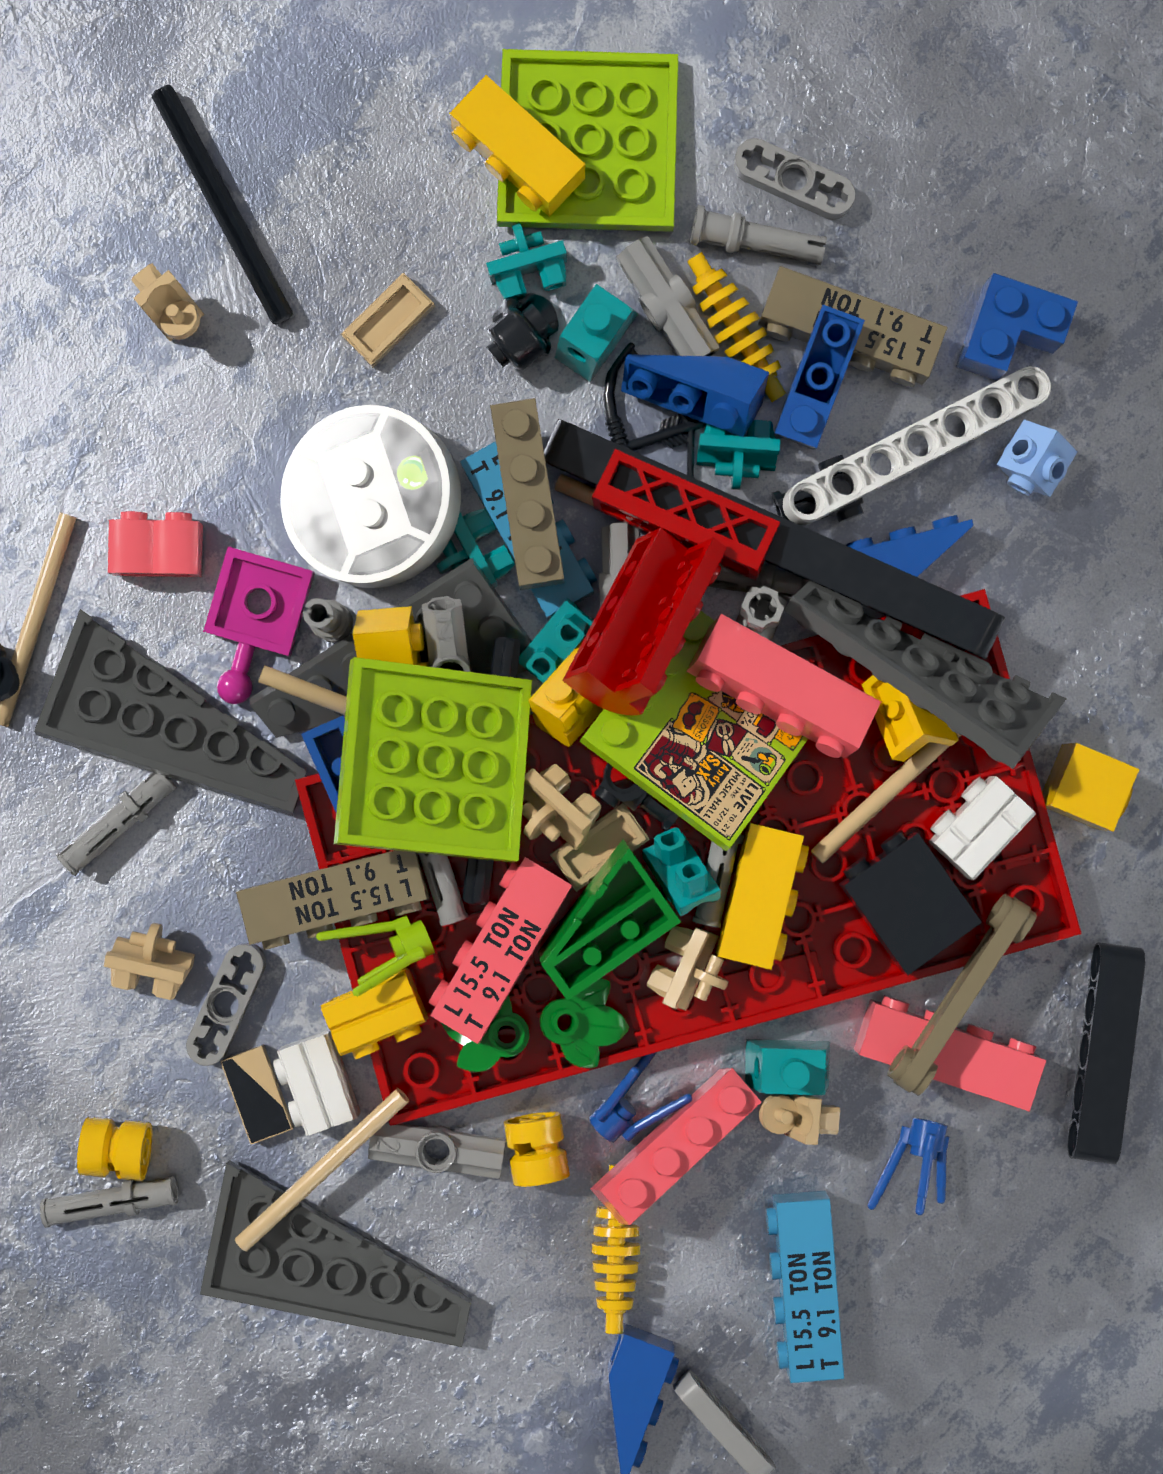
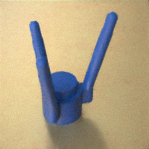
[589,1052,692,1142]
[867,1117,950,1215]

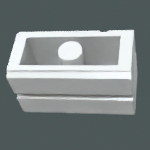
[928,776,1036,880]
[273,1030,361,1136]

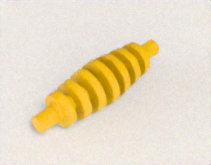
[687,252,787,403]
[591,1164,640,1334]

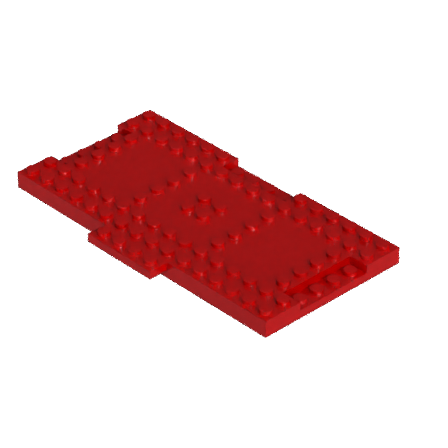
[295,589,1082,1126]

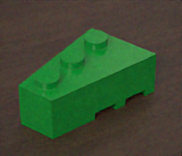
[537,839,681,1001]

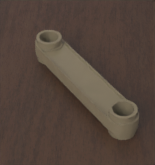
[887,894,1037,1096]

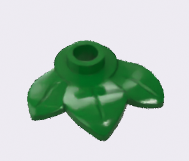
[540,978,629,1068]
[441,996,529,1072]

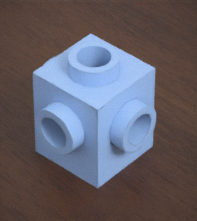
[997,420,1077,497]

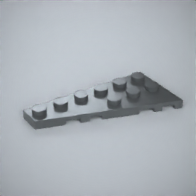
[250,558,532,738]
[784,580,1067,769]

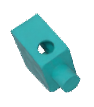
[554,284,638,383]
[745,1039,830,1095]

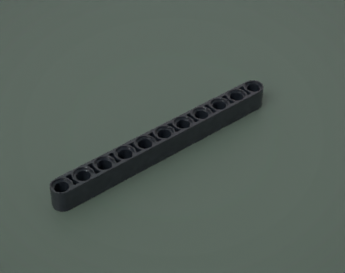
[544,419,1005,659]

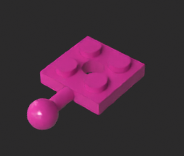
[203,547,315,704]

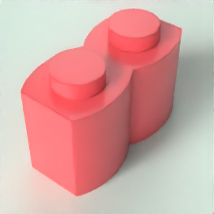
[108,511,203,577]

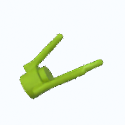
[316,915,435,997]

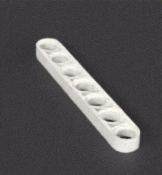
[783,366,1051,525]

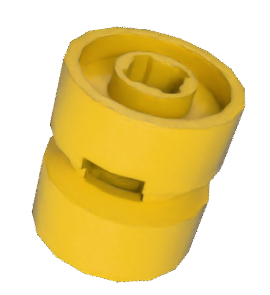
[504,1111,570,1187]
[77,1116,153,1181]

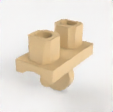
[131,263,205,342]
[522,764,601,851]
[104,923,195,1000]
[647,926,729,1010]
[759,1094,840,1145]

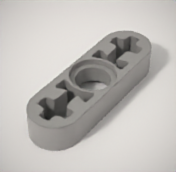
[734,138,855,220]
[186,943,266,1066]
[673,1370,776,1474]

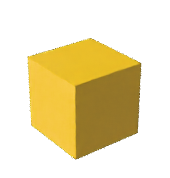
[1042,743,1140,832]

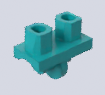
[486,224,567,300]
[696,420,780,490]
[436,508,515,588]
[519,598,594,683]
[642,828,721,916]

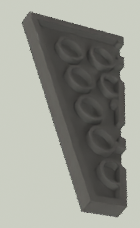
[34,609,307,816]
[200,1160,472,1347]

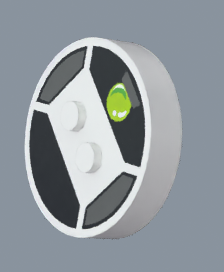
[281,405,461,588]

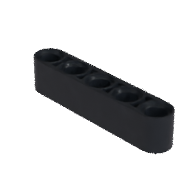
[1067,942,1145,1164]

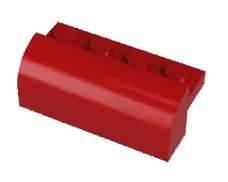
[562,527,727,716]

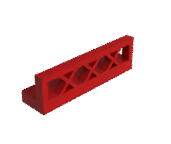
[592,449,780,581]

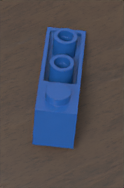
[774,305,865,450]
[621,354,769,437]
[846,515,974,605]
[608,1323,679,1474]

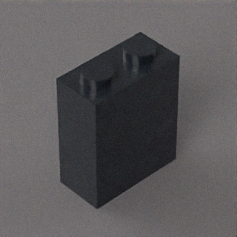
[839,830,982,975]

